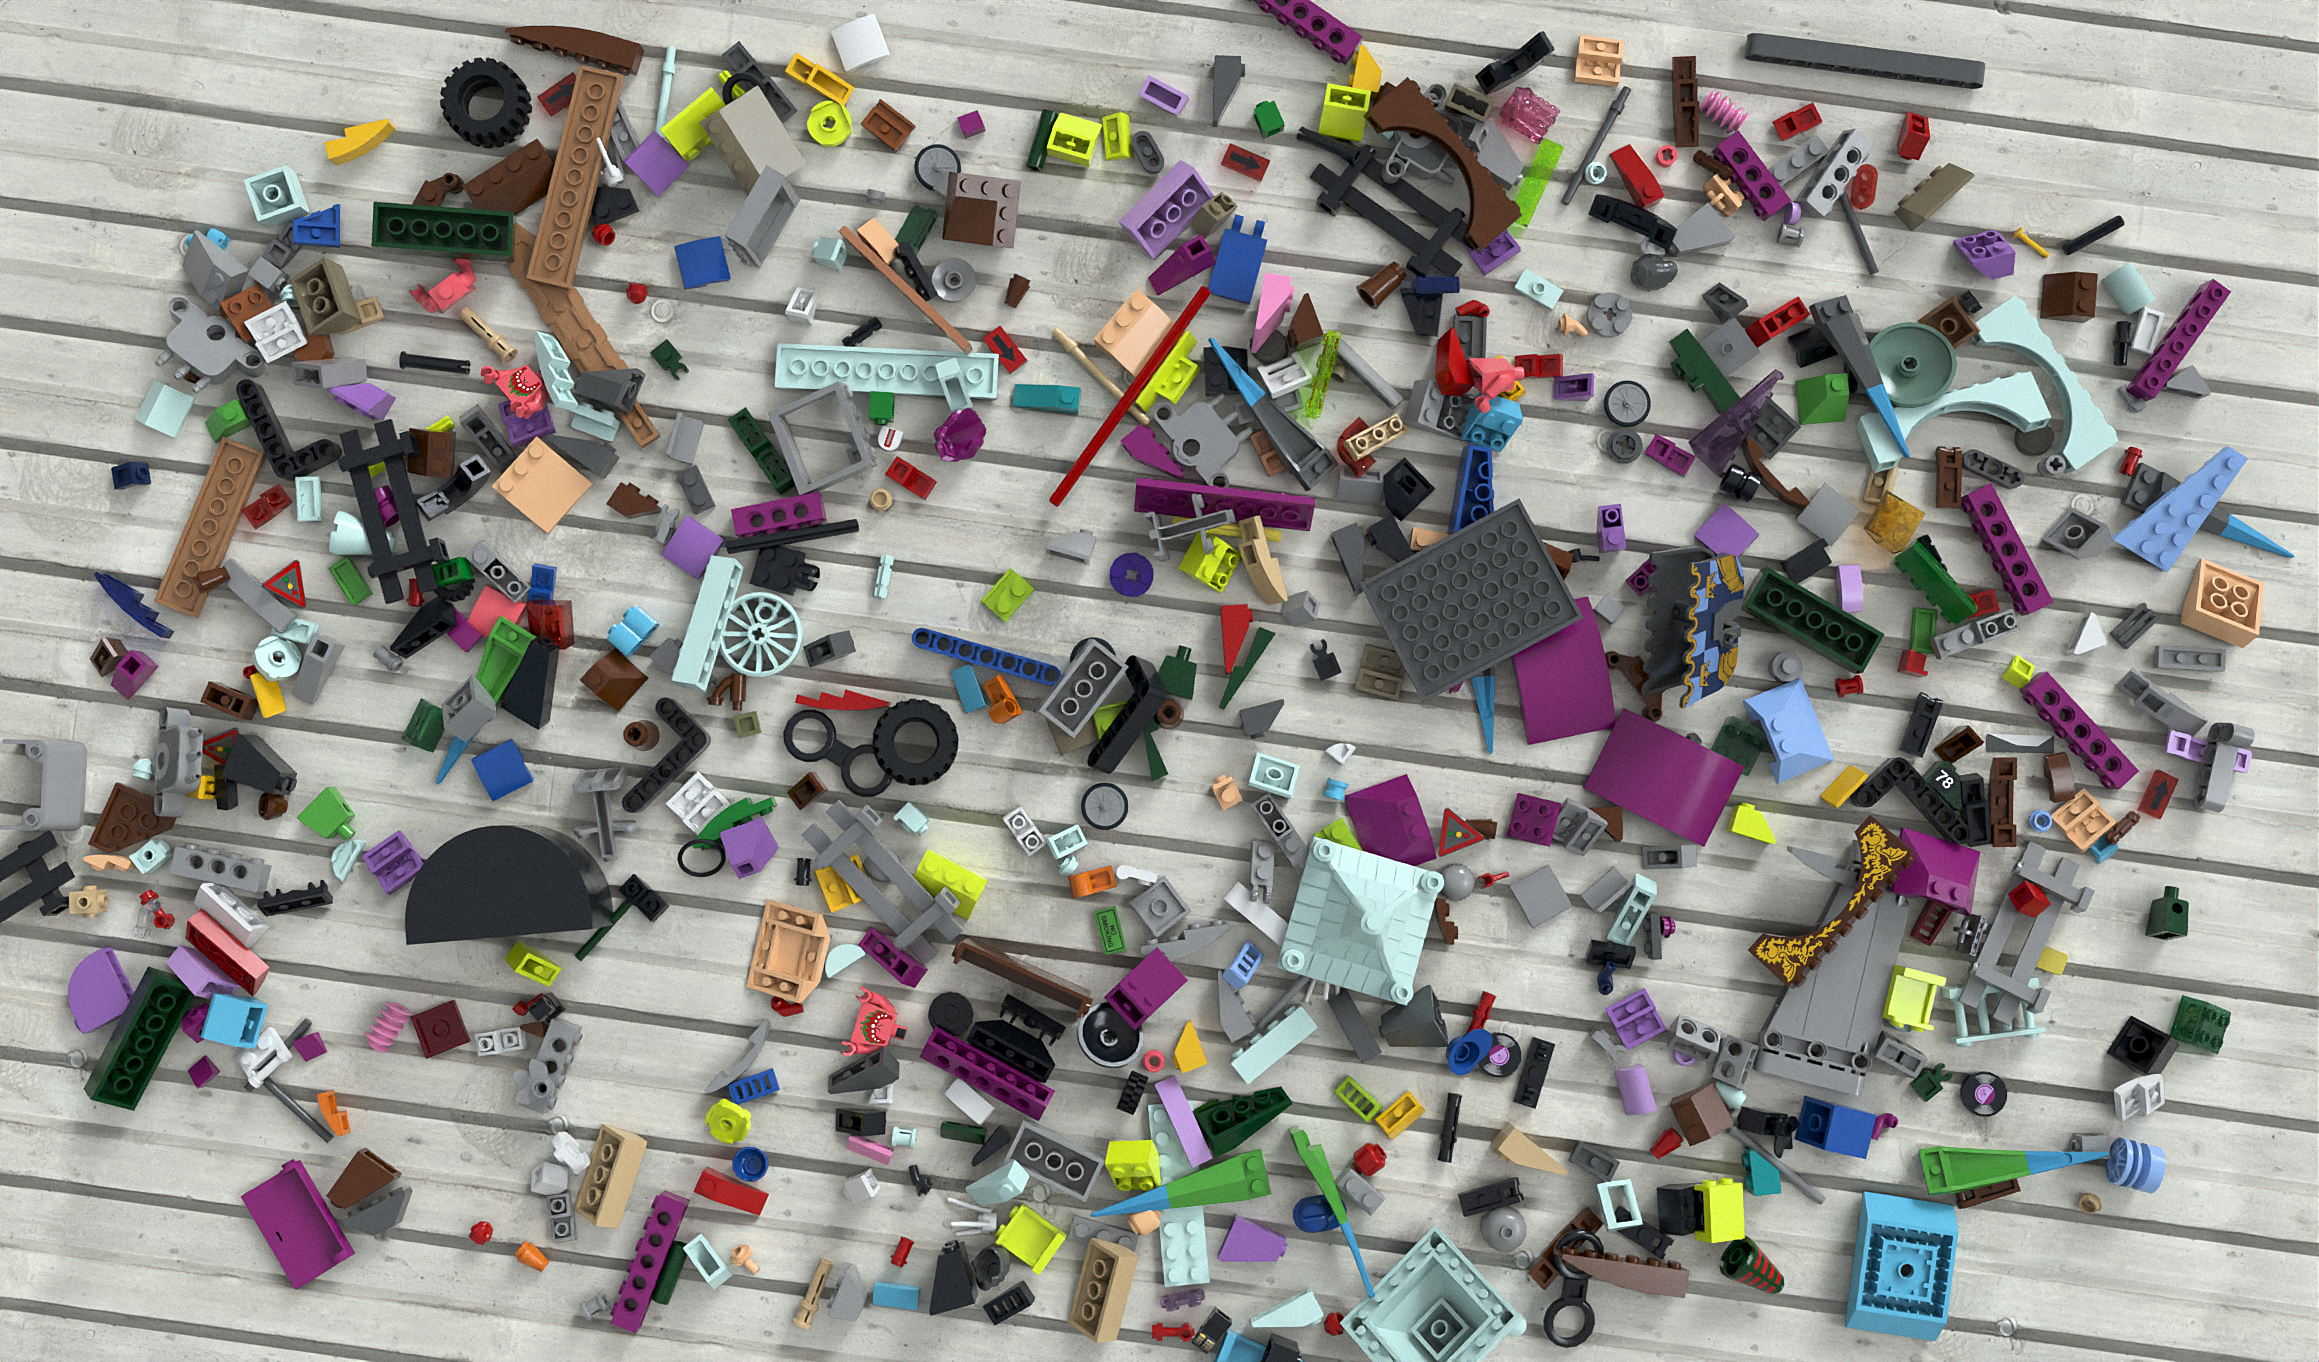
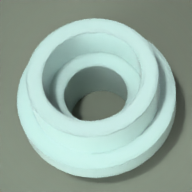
[1585,162,1607,185]
[1058,855,1078,877]

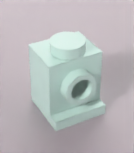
[893,802,930,836]
[129,839,173,874]

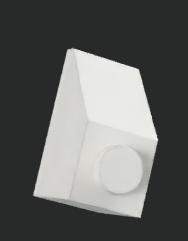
[843,1168,881,1204]

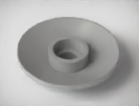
[932,258,976,302]

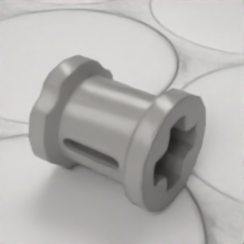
[1777,223,1805,248]
[2037,455,2066,478]
[580,1291,611,1320]

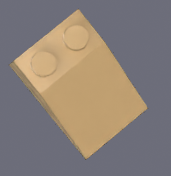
[1491,1122,1568,1175]

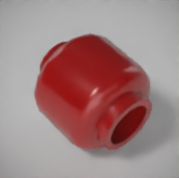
[1352,1142,1387,1177]

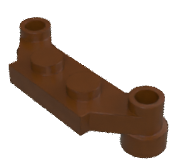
[412,173,464,207]
[1605,651,1665,722]

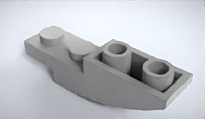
[1929,608,2021,659]
[2116,668,2208,737]
[1251,793,1309,877]
[1141,919,1229,960]

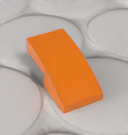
[316,1090,351,1136]

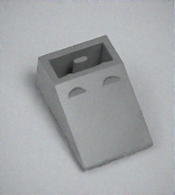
[1403,379,1475,443]

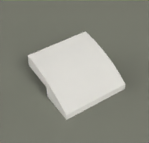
[831,14,890,73]
[244,301,308,363]
[666,770,730,835]
[2114,1074,2165,1122]

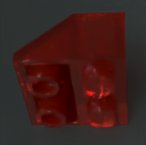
[527,600,575,650]

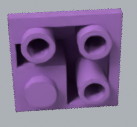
[1953,230,2016,280]
[329,383,396,421]
[720,817,778,879]

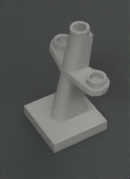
[1144,493,1236,562]
[572,766,637,862]

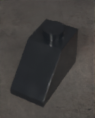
[1738,1106,1788,1136]
[836,1108,886,1136]

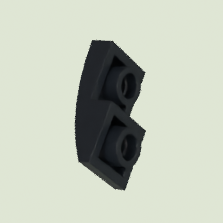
[618,874,669,922]

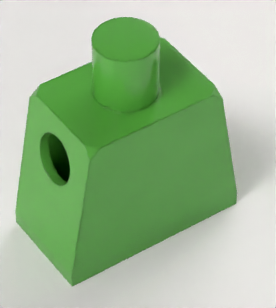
[297,787,356,841]

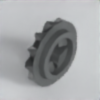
[1607,428,1643,464]

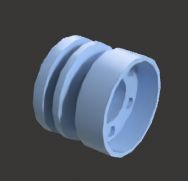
[2105,1137,2166,1194]

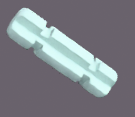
[874,554,894,598]

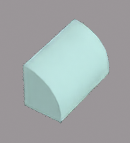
[2102,262,2155,316]

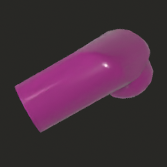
[1871,1113,1898,1141]

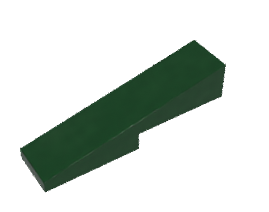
[1668,329,1742,414]
[728,407,795,495]
[1219,627,1276,710]
[1143,717,1168,781]

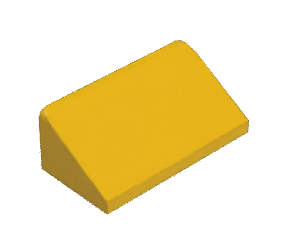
[250,671,286,718]
[1820,765,1868,808]
[1375,1090,1426,1140]

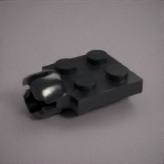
[749,546,820,596]

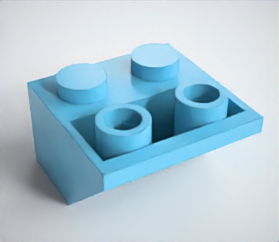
[1462,392,1523,452]
[200,993,268,1048]

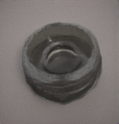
[1249,330,1289,365]
[2014,424,2055,456]

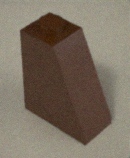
[326,1148,402,1209]

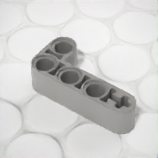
[2194,723,2255,813]

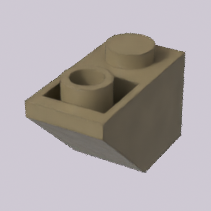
[1188,192,1238,239]

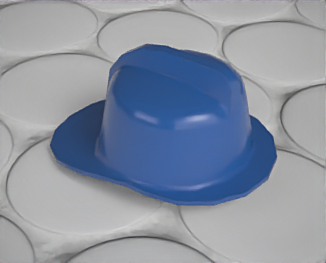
[1446,1029,1493,1075]
[1293,1194,1347,1233]

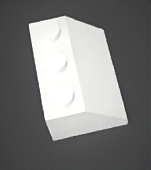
[194,883,271,947]

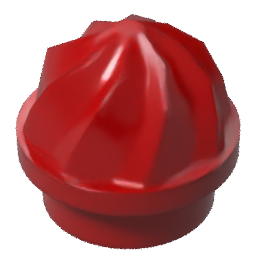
[592,223,616,246]
[626,282,648,304]
[469,1221,493,1245]
[1323,1312,1345,1336]

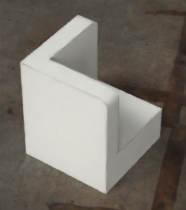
[531,1162,568,1196]

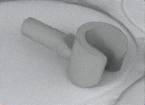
[2118,385,2146,413]

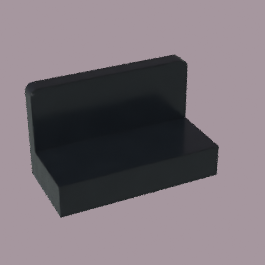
[1788,326,1838,368]
[1780,538,1832,584]

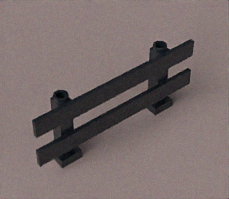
[1310,139,1474,281]
[338,419,450,604]
[0,831,75,923]

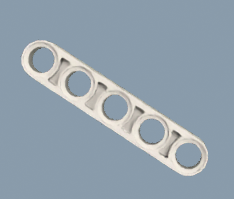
[1223,881,1288,947]

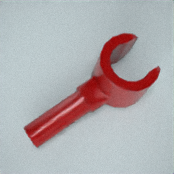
[1477,871,1509,889]
[512,993,543,1016]

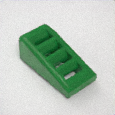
[433,557,473,588]

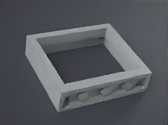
[725,165,800,268]
[768,381,878,495]

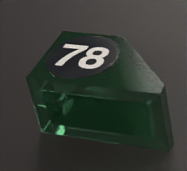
[1922,761,1962,811]

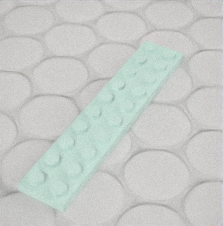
[775,343,999,399]

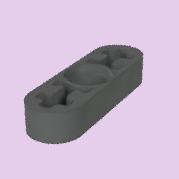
[1962,449,2024,489]

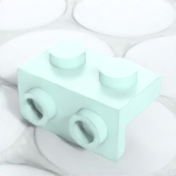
[569,401,621,442]

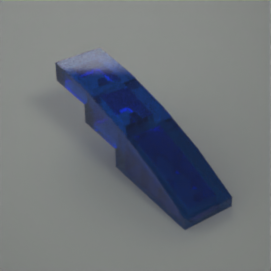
[94,571,174,639]

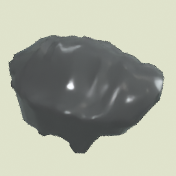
[1630,253,1678,292]
[971,1244,1010,1291]

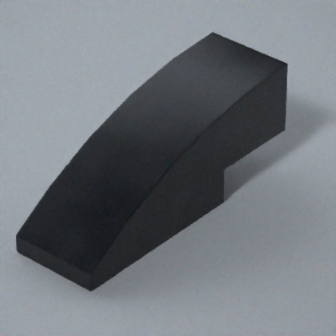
[1955,773,1992,847]

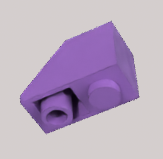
[1596,504,1626,553]

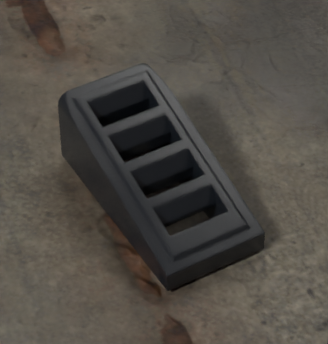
[971,1124,1012,1167]
[983,1280,1035,1326]

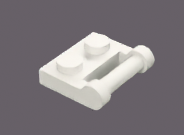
[1256,351,1313,399]
[1116,865,1158,886]
[236,1027,292,1088]

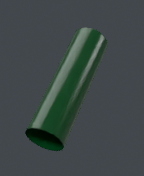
[1026,109,1059,172]
[652,1241,687,1305]

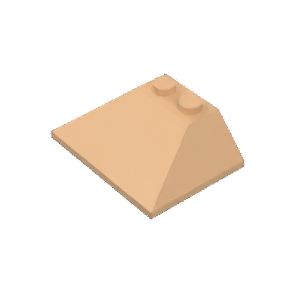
[746,899,830,1003]

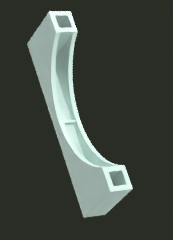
[1971,295,2119,473]
[1856,371,2051,473]

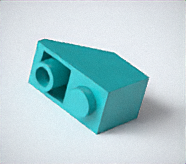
[1741,1147,1782,1196]

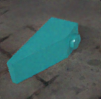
[1013,384,1081,414]

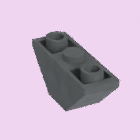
[342,1187,413,1236]

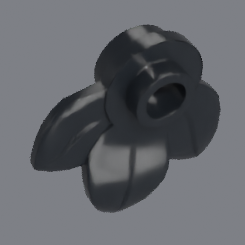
[1773,1116,1799,1158]

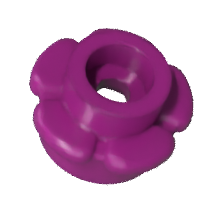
[1660,916,1676,938]

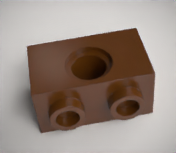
[200,681,259,720]

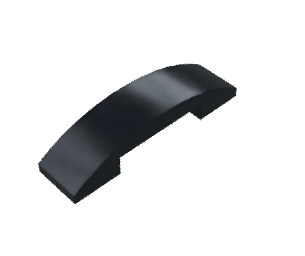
[1588,194,1678,250]

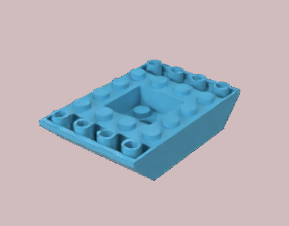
[1845,1191,1958,1341]

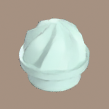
[280,284,299,307]
[131,758,154,781]

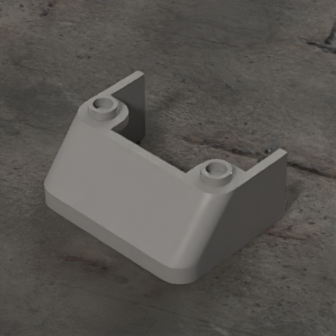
[0,739,87,831]

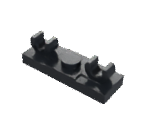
[257,880,333,917]
[999,994,1066,1046]
[1513,1037,1555,1109]

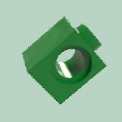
[1253,101,1285,139]
[869,391,895,426]

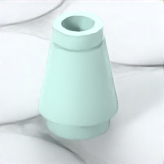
[1715,1080,1747,1110]

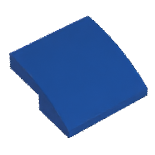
[674,236,731,290]
[471,738,534,801]

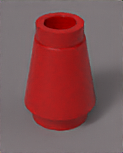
[1649,1127,1684,1160]

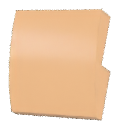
[1574,35,1624,87]
[2051,788,2117,853]

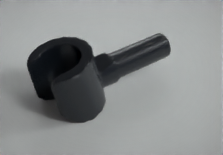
[1568,548,1600,563]

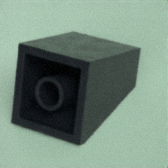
[222,733,297,795]
[929,1240,978,1316]

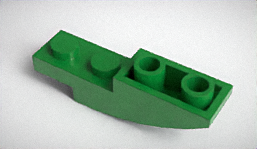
[693,797,778,851]

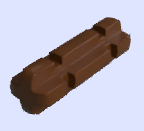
[1693,150,1733,181]
[2104,811,2140,845]

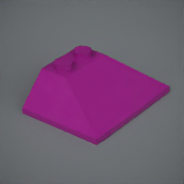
[1345,774,1437,866]
[1891,827,1980,917]

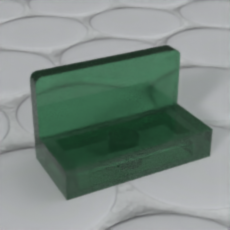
[895,205,938,255]
[401,698,445,753]

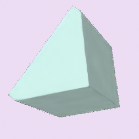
[135,379,195,438]
[1247,752,1300,799]

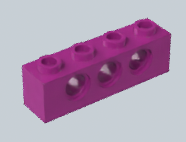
[1712,130,1792,222]
[731,492,827,538]

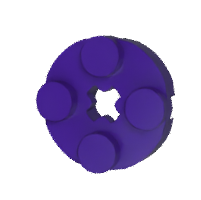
[1110,553,1153,597]

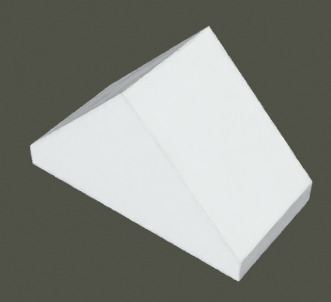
[785,287,819,325]
[2065,612,2107,656]

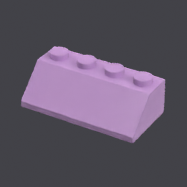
[1119,160,1215,259]

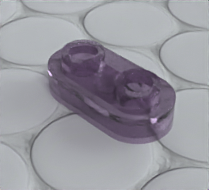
[1159,1288,1205,1312]

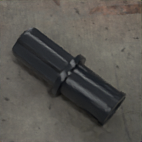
[2113,321,2132,366]

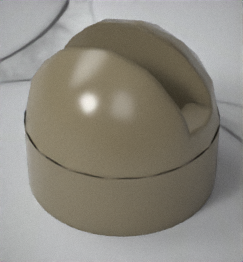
[1329,363,1348,383]

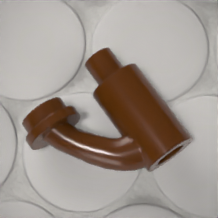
[707,674,747,711]

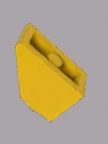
[186,774,216,799]
[1172,1019,1208,1074]

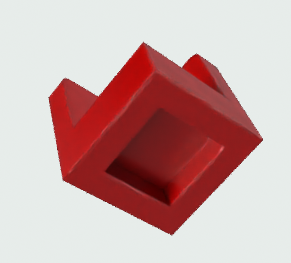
[1897,649,1928,678]
[2008,880,2051,918]

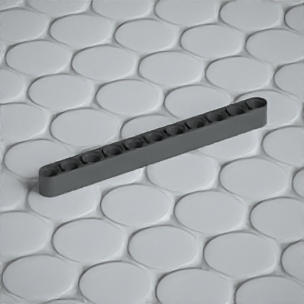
[1745,33,1986,89]

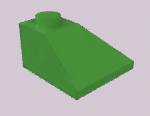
[1795,373,1849,425]

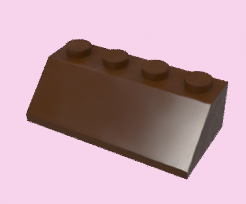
[462,139,555,215]

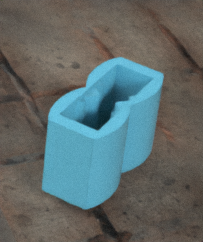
[607,606,660,658]

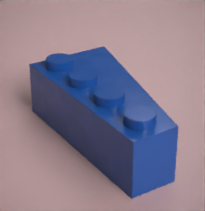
[1447,444,1494,534]

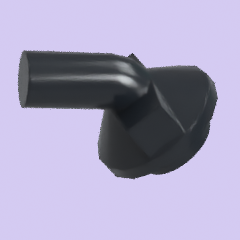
[909,1165,933,1197]

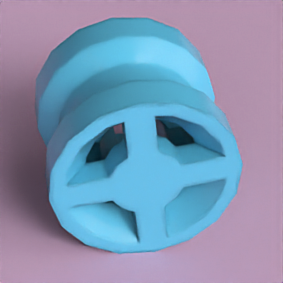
[1323,778,1349,801]

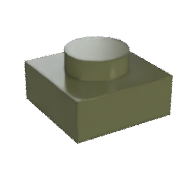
[733,711,762,738]

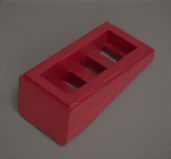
[1910,899,1952,946]

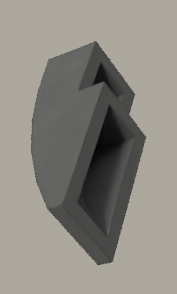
[1327,990,1382,1063]

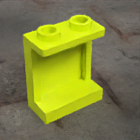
[1882,965,1946,1033]
[1694,1177,1745,1243]
[995,1202,1066,1275]

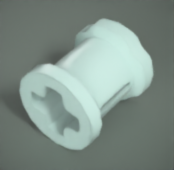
[891,1126,917,1149]

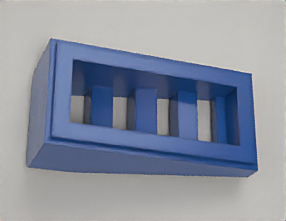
[728,1068,780,1105]

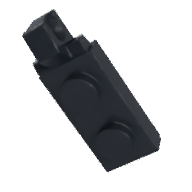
[1960,290,1982,313]

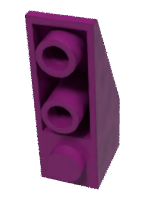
[1148,234,1216,296]
[1121,424,1184,480]

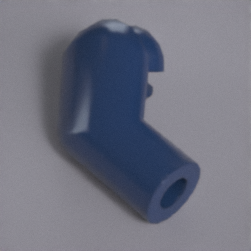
[1597,961,1617,995]

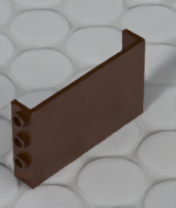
[951,937,1093,1019]

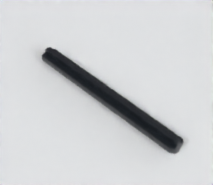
[726,519,859,554]

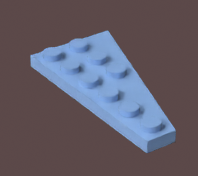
[2112,446,2248,572]

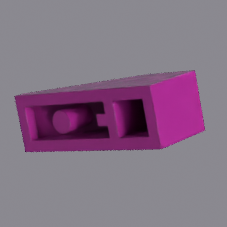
[858,927,928,988]

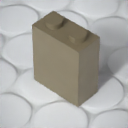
[1445,81,1496,122]

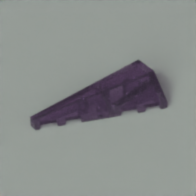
[1688,369,1784,478]

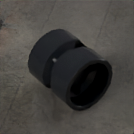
[1719,463,1761,503]

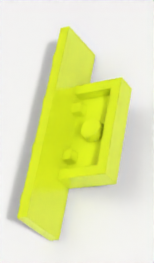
[1135,331,1201,413]

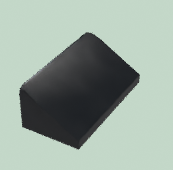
[214,763,238,811]

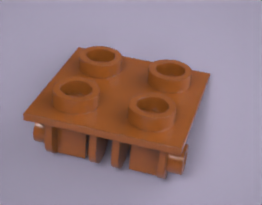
[219,284,273,343]

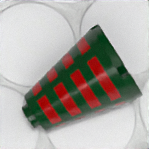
[1720,1236,1784,1295]

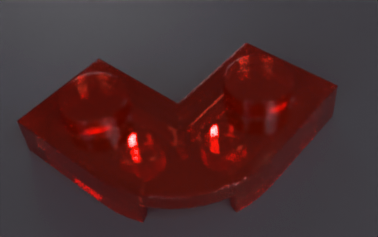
[1337,417,1376,478]

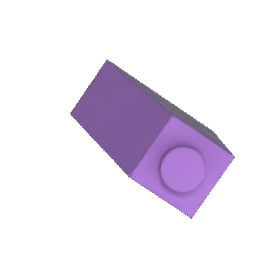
[1217,1214,1288,1262]

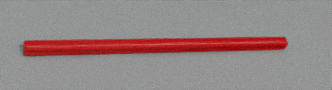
[1049,286,1211,507]

